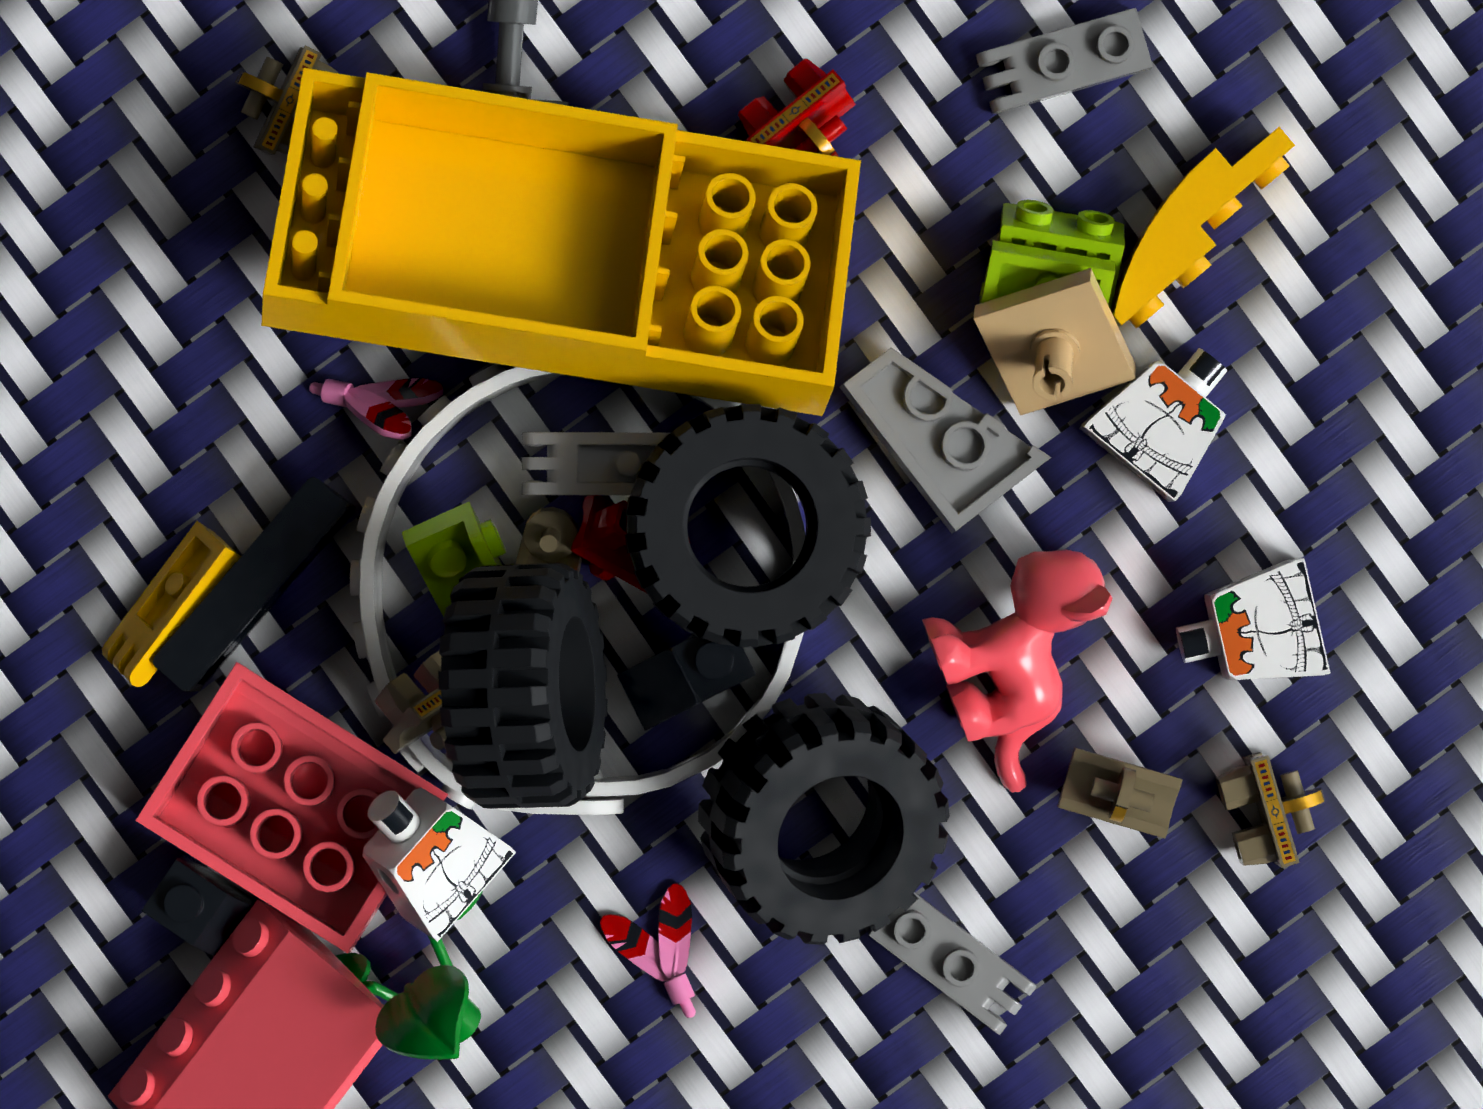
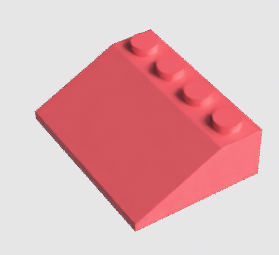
[135,662,448,954]
[108,900,384,1109]

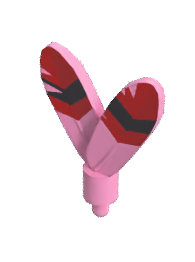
[309,378,444,440]
[600,883,696,1018]

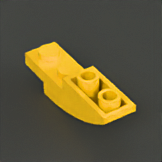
[1111,127,1295,328]

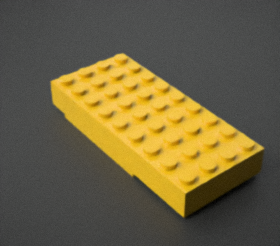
[261,68,861,416]

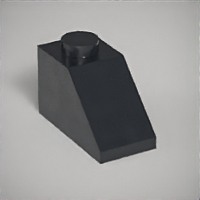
[141,854,256,956]

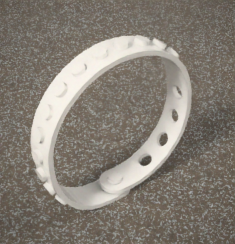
[350,364,805,815]

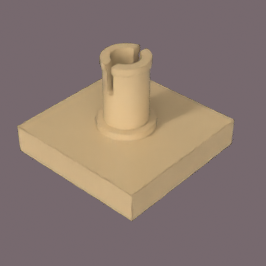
[973,268,1136,416]

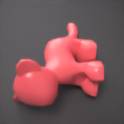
[922,549,1113,793]

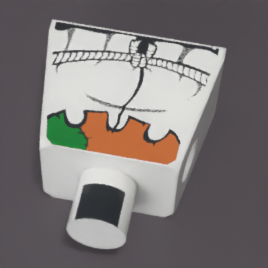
[1079,348,1227,502]
[1176,558,1330,680]
[363,788,516,942]

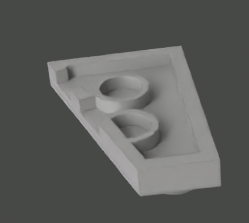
[839,347,1051,534]

